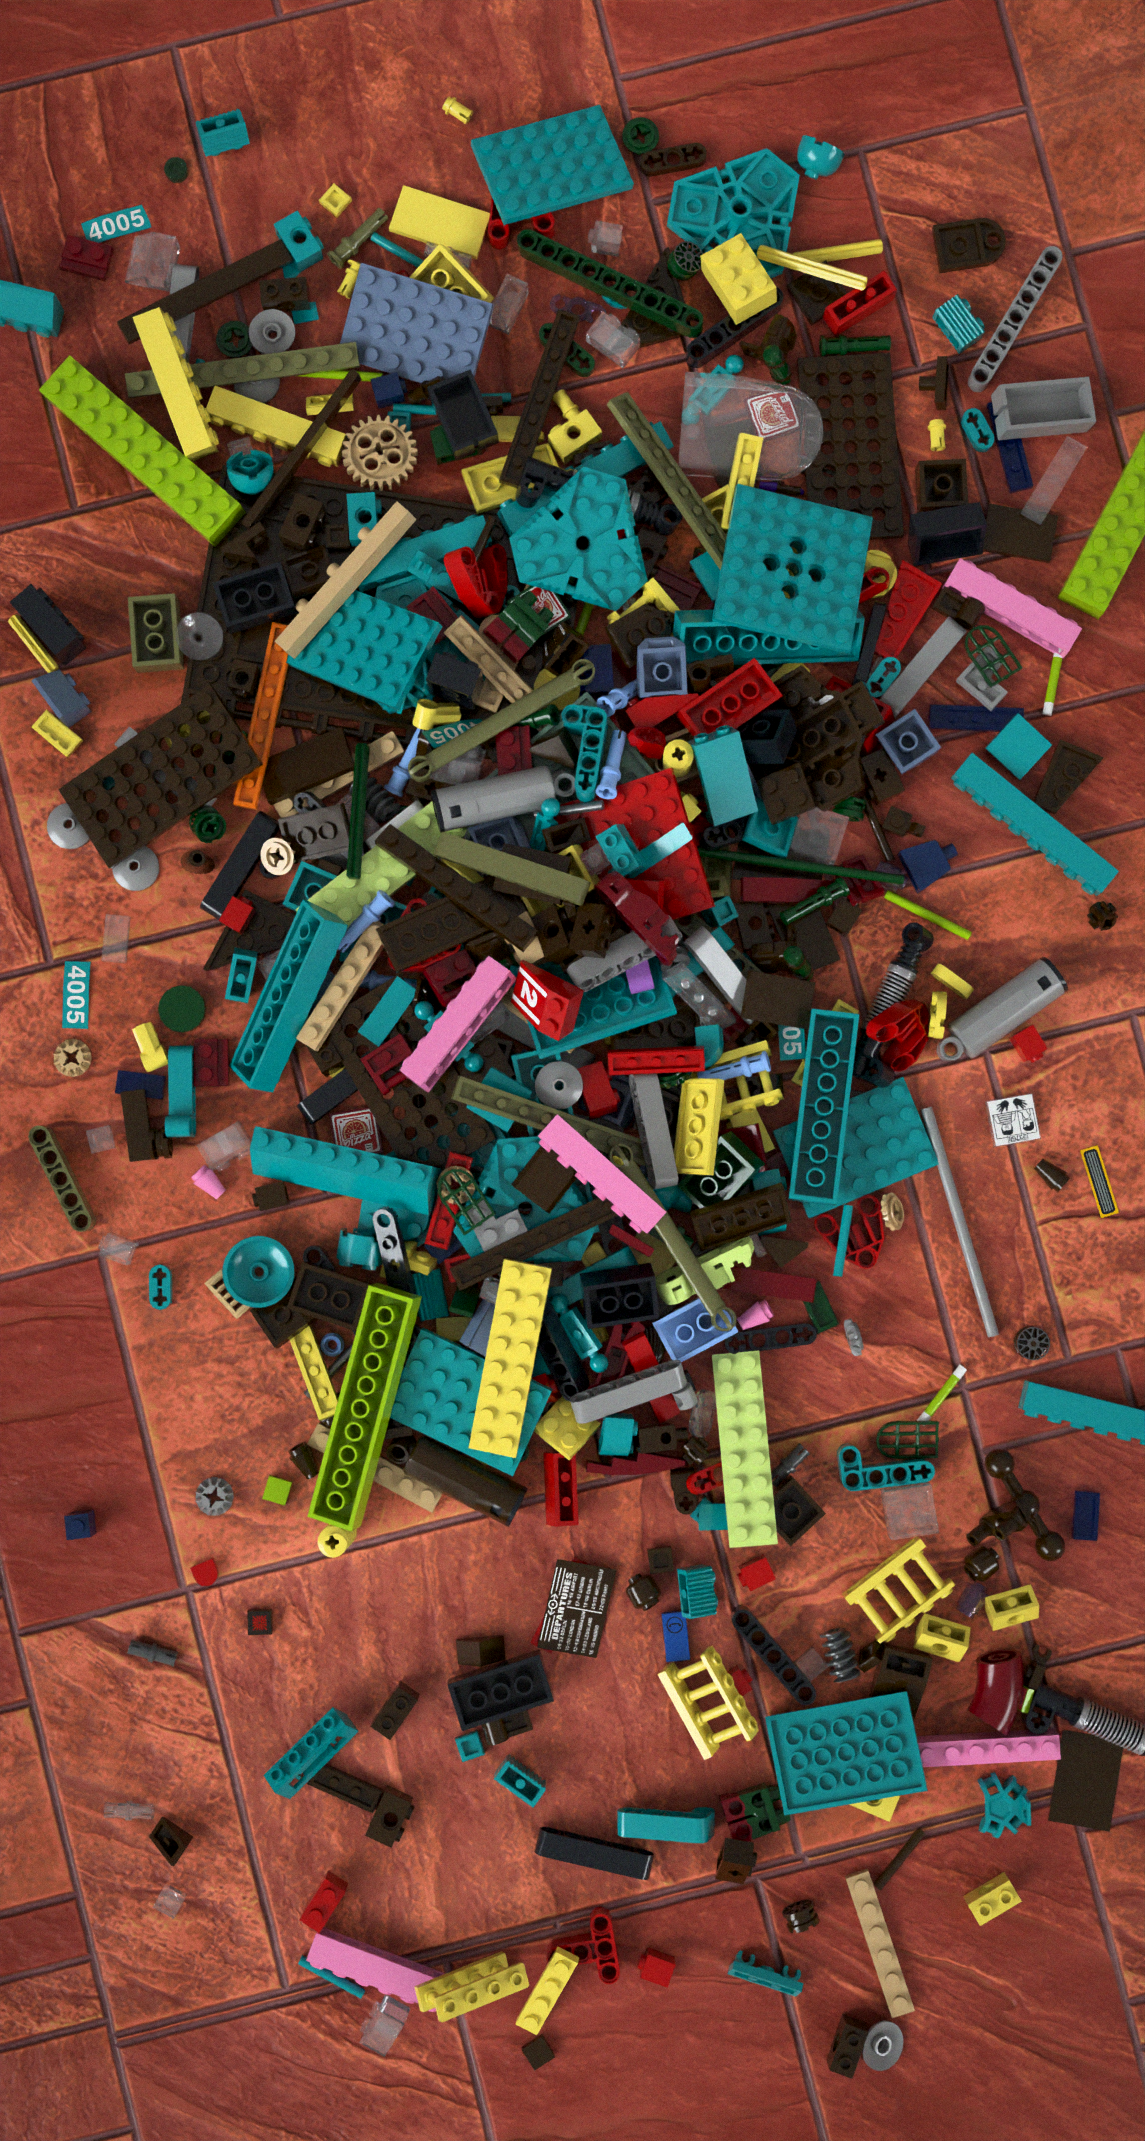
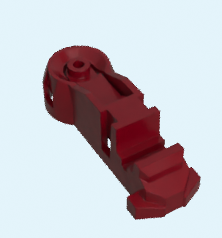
[594,871,679,966]
[586,1321,645,1420]

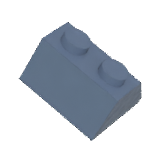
[32,669,92,728]
[875,709,941,774]

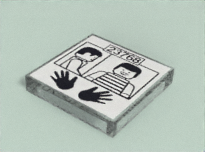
[985,1093,1041,1148]

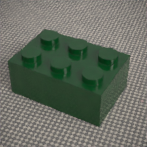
[678,1131,765,1208]

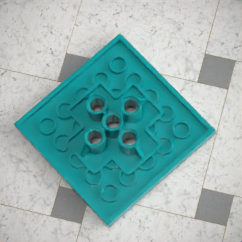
[712,484,873,654]

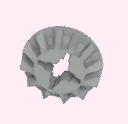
[844,1318,864,1356]
[195,1477,234,1516]

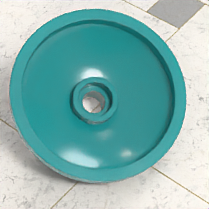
[222,1236,295,1308]

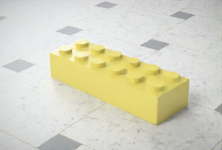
[133,307,220,461]

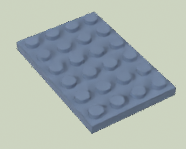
[340,263,495,383]

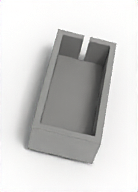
[991,377,1096,440]

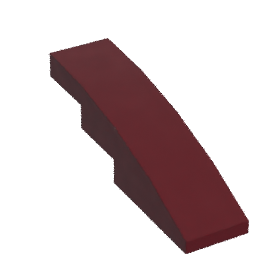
[741,877,834,905]
[720,1266,817,1302]
[586,1452,685,1475]

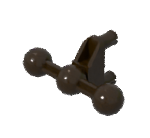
[966,1449,1065,1561]

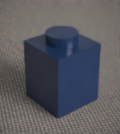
[370,372,408,409]
[64,1509,96,1540]

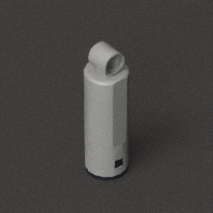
[431,765,575,833]
[936,957,1068,1062]

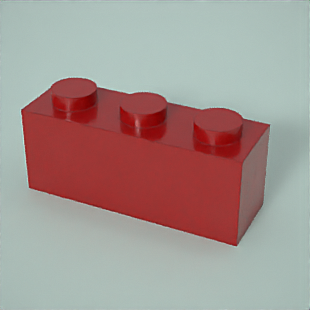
[823,270,897,337]
[543,1451,579,1527]

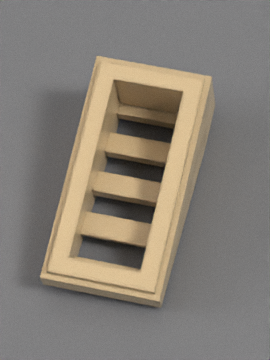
[204,1268,251,1319]

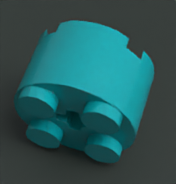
[336,1228,383,1270]

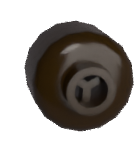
[963,1545,999,1582]
[626,1573,661,1611]

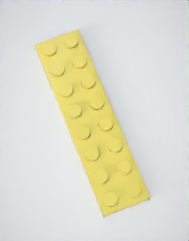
[469,1258,552,1458]

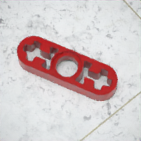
[686,1461,724,1495]

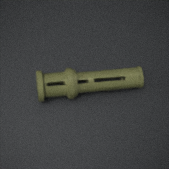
[327,208,388,269]

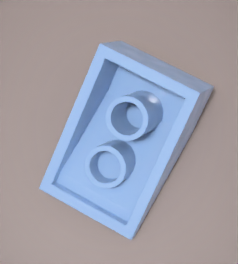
[652,1297,738,1362]

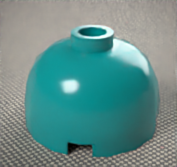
[797,135,845,180]
[226,450,274,495]

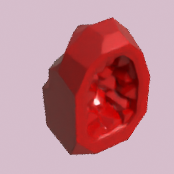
[627,726,666,759]

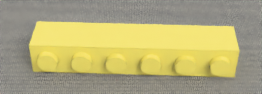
[206,386,348,467]

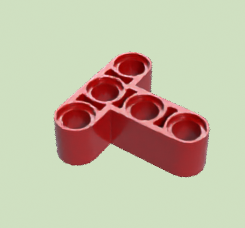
[547,1906,620,1984]

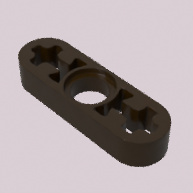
[640,143,707,177]

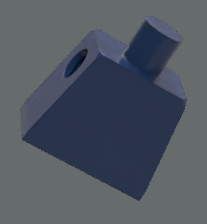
[897,840,958,894]

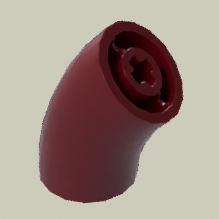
[967,1649,1023,1736]

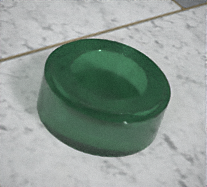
[164,157,188,183]

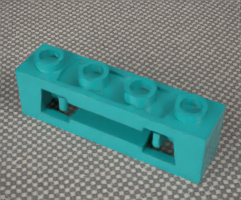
[264,1707,359,1799]

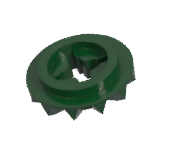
[622,117,659,156]
[216,321,253,358]
[657,1072,692,1089]

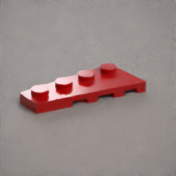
[874,560,942,664]

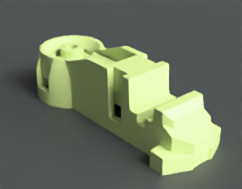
[655,1236,754,1305]

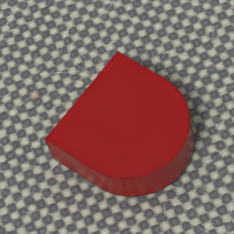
[190,1557,219,1586]

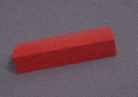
[677,658,783,737]

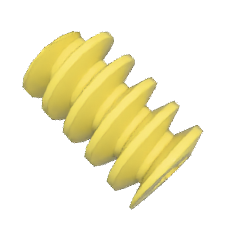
[663,739,694,778]
[318,1524,357,1558]

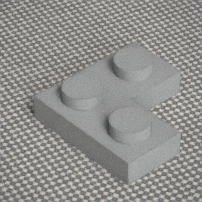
[956,646,1008,711]
[465,1200,528,1252]

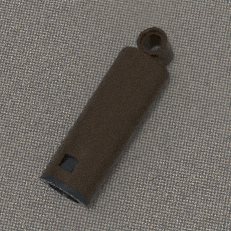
[386,1435,528,1527]

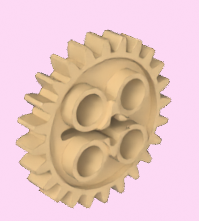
[342,415,418,491]

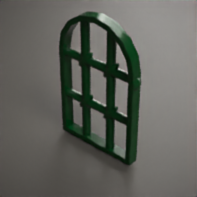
[965,625,1023,688]
[438,1169,496,1236]
[876,1421,939,1459]

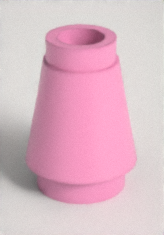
[191,1164,226,1199]
[737,1300,774,1330]

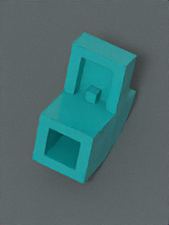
[695,1024,724,1069]

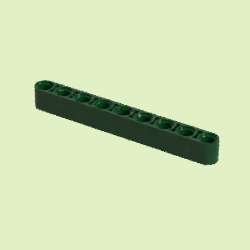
[517,229,703,338]

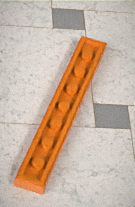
[233,622,288,810]

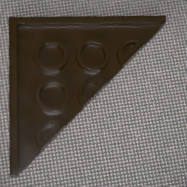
[606,247,691,357]
[203,889,295,972]

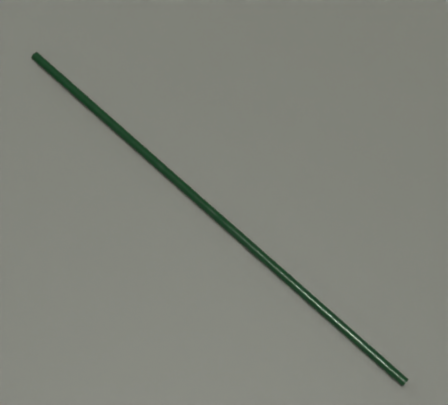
[397,805,905,885]

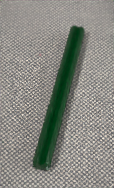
[346,743,370,880]

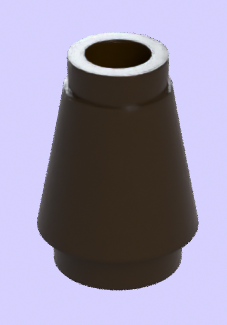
[1034,1159,1070,1192]
[289,1442,319,1479]

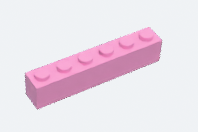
[942,558,1082,658]
[400,956,516,1093]
[538,1114,666,1234]
[917,1729,1061,1767]
[306,1927,445,2012]

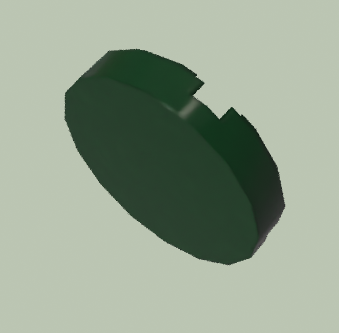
[158,985,206,1033]

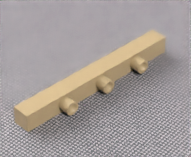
[275,502,416,659]

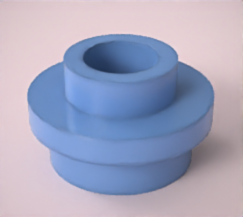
[320,1333,344,1357]

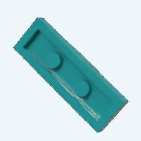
[406,549,463,603]
[727,1950,803,1997]

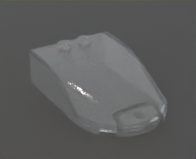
[678,372,823,480]

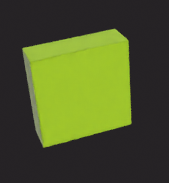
[262,1475,293,1505]

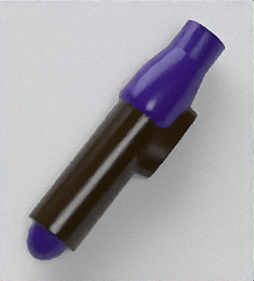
[759,480,805,496]

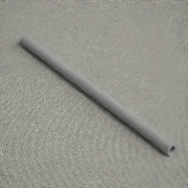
[921,1107,999,1337]

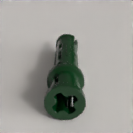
[819,334,891,357]
[510,704,560,729]
[780,877,850,925]

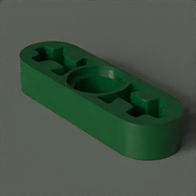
[539,323,595,377]

